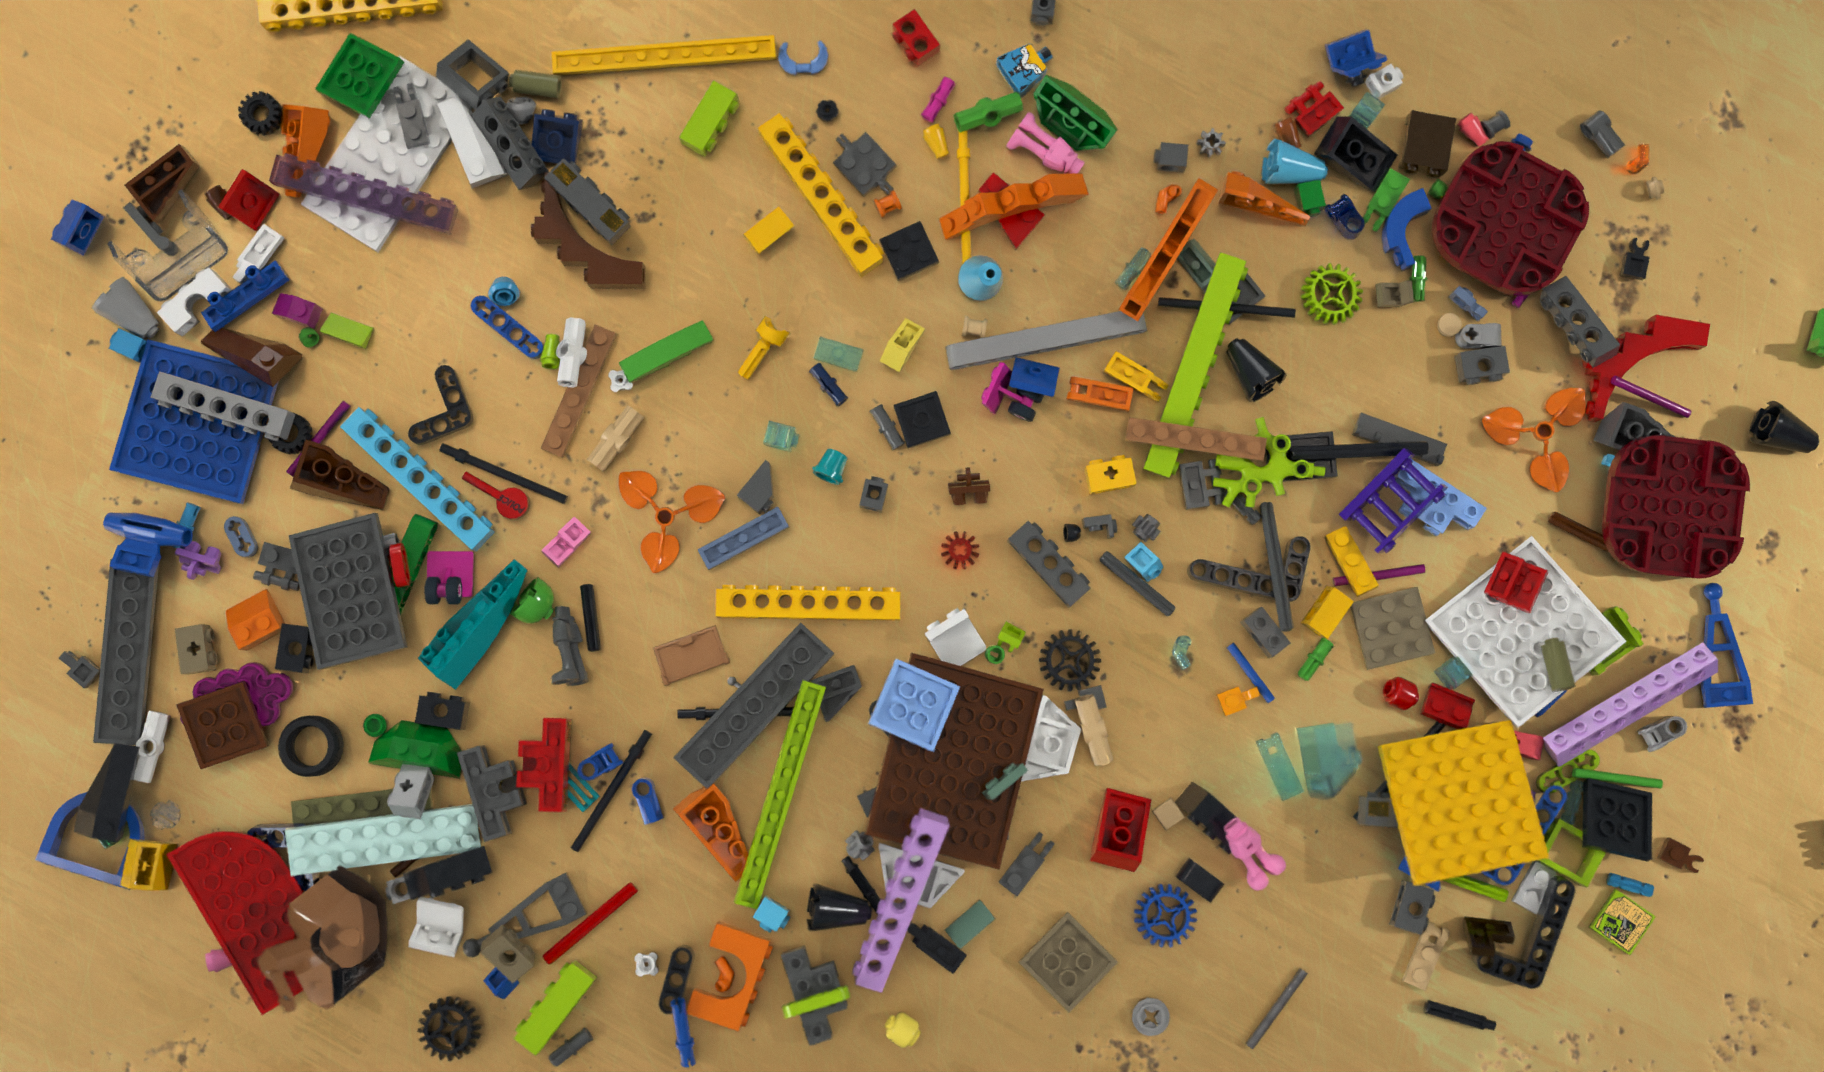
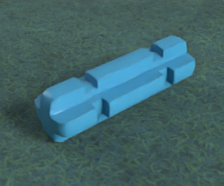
[1607,873,1654,897]

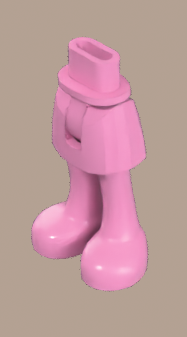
[1006,112,1085,174]
[1224,817,1286,890]

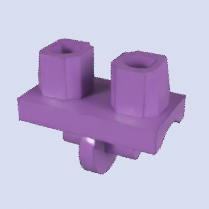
[175,541,221,580]

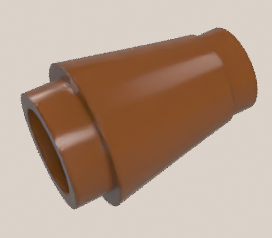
[1274,117,1302,148]

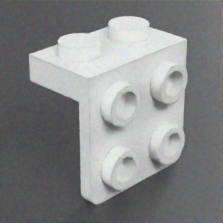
[925,608,986,666]
[409,897,464,957]

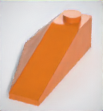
[1218,171,1310,226]
[673,783,748,882]

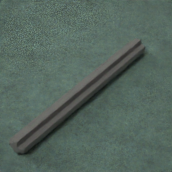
[1260,502,1294,632]

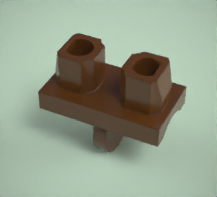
[948,467,990,505]

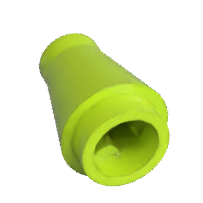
[540,334,560,369]

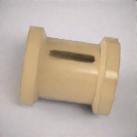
[962,316,988,338]

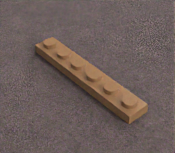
[541,324,617,458]
[1126,417,1267,461]

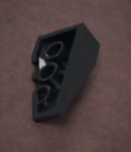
[74,743,140,842]

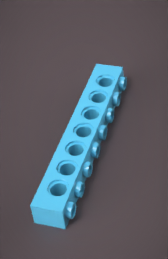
[340,407,495,552]

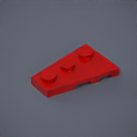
[979,172,1045,250]

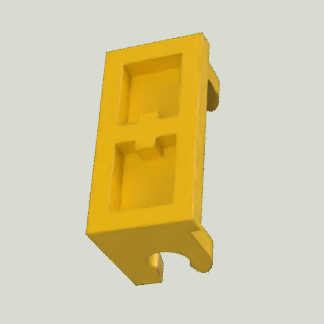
[743,206,794,254]
[1301,586,1354,639]

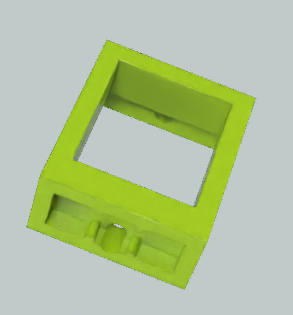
[1536,818,1606,887]

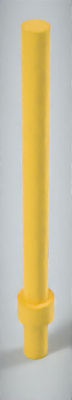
[957,131,971,265]

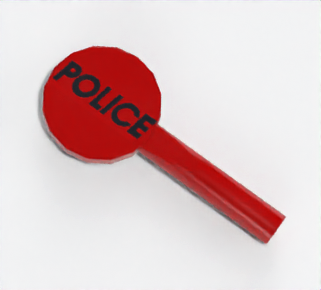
[462,472,529,519]

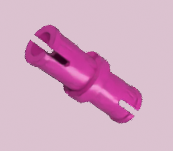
[921,77,956,122]

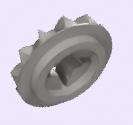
[1132,998,1170,1036]

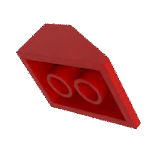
[1090,788,1152,872]

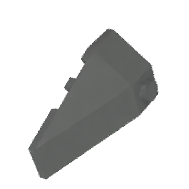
[1593,402,1675,450]

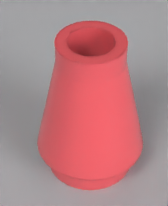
[1457,113,1489,147]

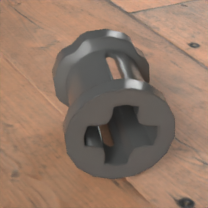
[1480,110,1511,139]

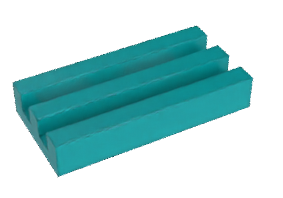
[568,763,600,812]

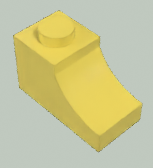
[880,318,925,372]

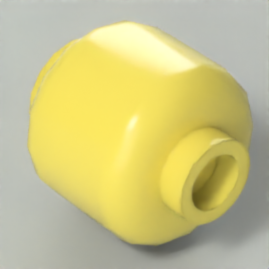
[885,1012,921,1048]

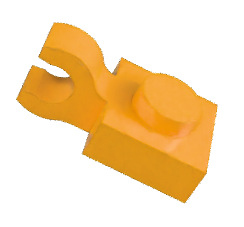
[1217,686,1260,716]

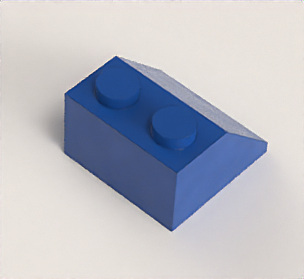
[51,200,104,256]

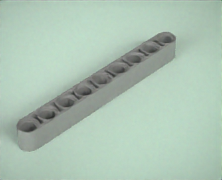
[945,311,1147,370]

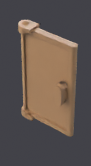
[653,625,730,686]

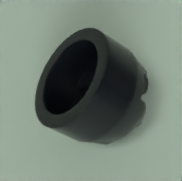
[1063,524,1081,542]

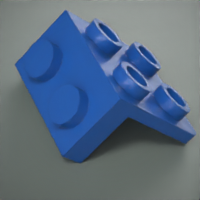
[1325,29,1387,78]

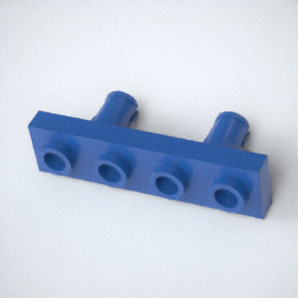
[201,260,289,332]

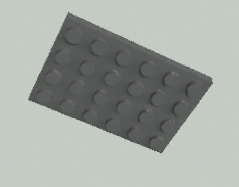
[288,513,408,670]

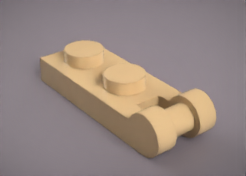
[1402,921,1450,991]

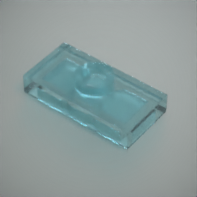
[813,337,863,372]

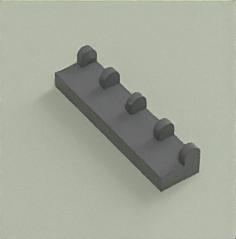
[1352,413,1447,466]

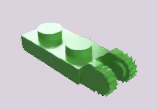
[1360,168,1410,232]

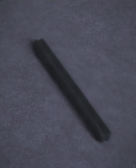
[1290,441,1429,460]

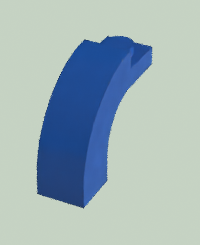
[1382,188,1432,271]

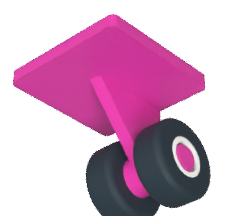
[981,362,1044,422]
[425,551,474,604]

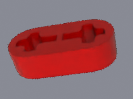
[389,543,410,588]

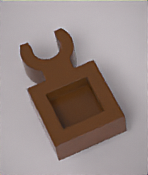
[1657,837,1704,873]

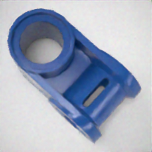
[577,743,624,780]

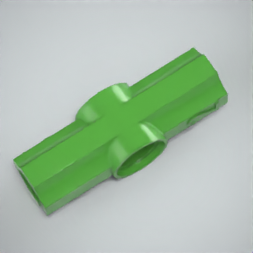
[954,92,1023,132]

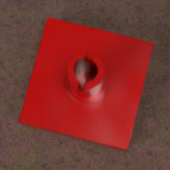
[218,169,280,231]

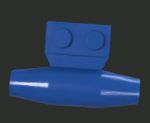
[103,513,193,577]

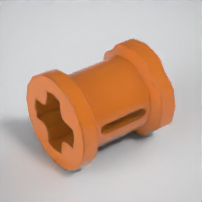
[874,190,902,218]

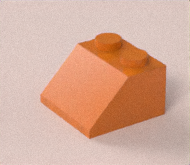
[225,589,285,651]

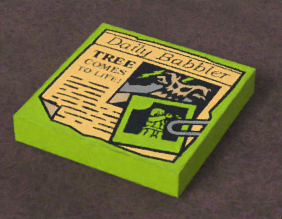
[1589,889,1656,955]

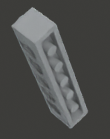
[151,371,296,442]

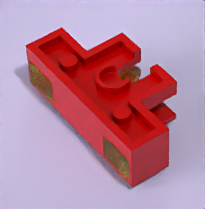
[516,718,572,812]

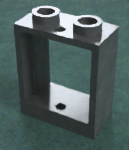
[436,39,509,110]

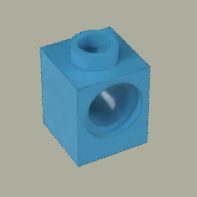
[109,328,147,363]

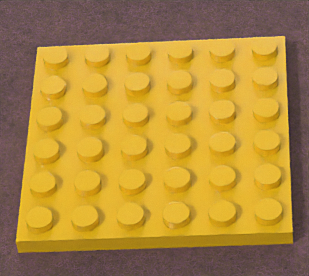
[1378,720,1549,886]

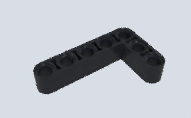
[1187,536,1310,602]
[1472,875,1575,989]

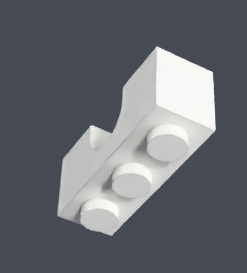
[157,267,232,337]

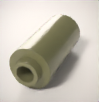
[509,70,562,98]
[1541,638,1576,692]

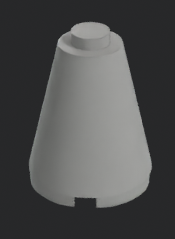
[92,277,159,339]

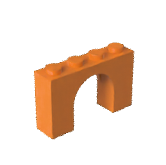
[686,921,773,1032]

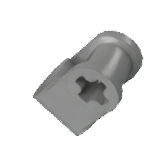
[1455,323,1502,349]
[1637,716,1687,752]

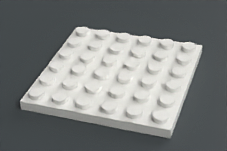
[1425,536,1626,728]

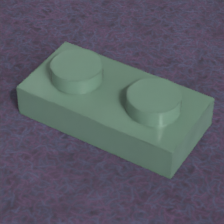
[982,763,1028,800]

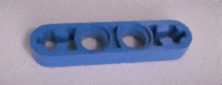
[471,296,544,359]

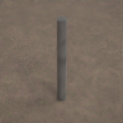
[1246,968,1308,1049]

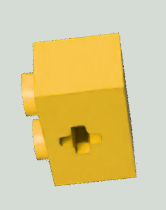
[1084,455,1136,495]

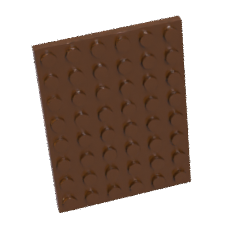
[864,653,1044,870]

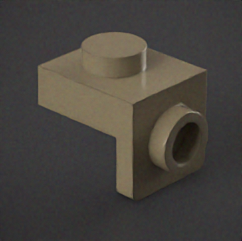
[1375,280,1414,307]

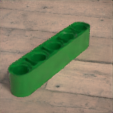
[390,514,438,615]

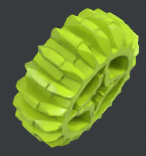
[1301,263,1363,325]

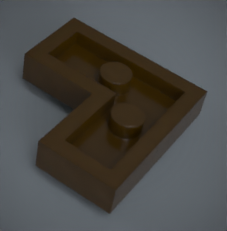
[1463,917,1515,957]

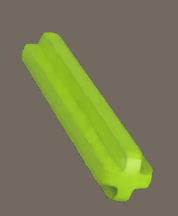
[1442,875,1509,902]

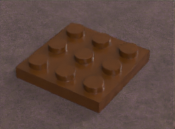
[176,681,269,770]

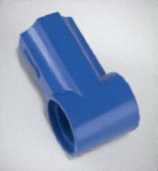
[632,777,664,825]

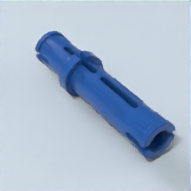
[670,998,696,1067]

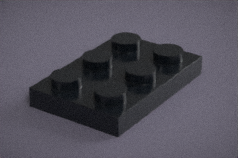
[1265,431,1338,483]

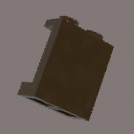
[1398,110,1456,178]

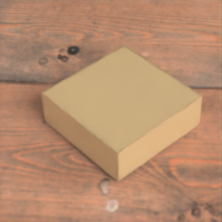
[1152,798,1185,830]

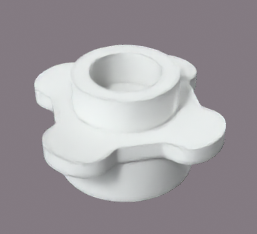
[608,370,633,392]
[635,952,659,977]

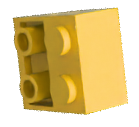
[120,838,177,891]

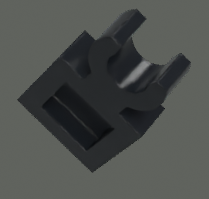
[1620,238,1650,280]

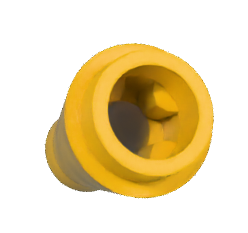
[922,123,949,159]

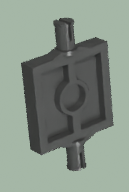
[833,132,897,196]

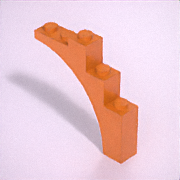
[939,173,1089,240]
[1118,178,1218,321]

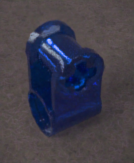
[1324,194,1365,239]

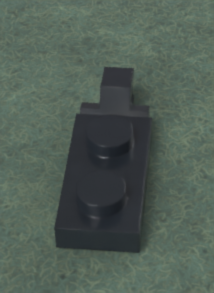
[907,921,967,974]

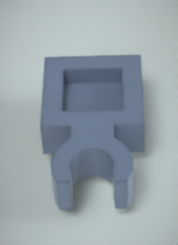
[1448,286,1488,321]

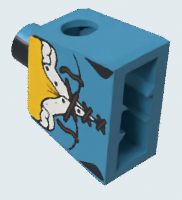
[996,44,1053,98]

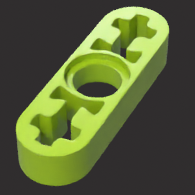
[1536,750,1600,793]
[782,985,851,1018]

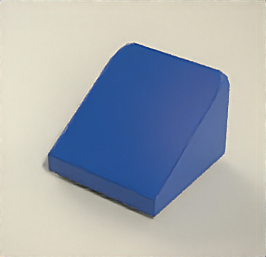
[483,967,519,999]

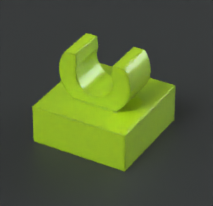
[997,621,1026,653]

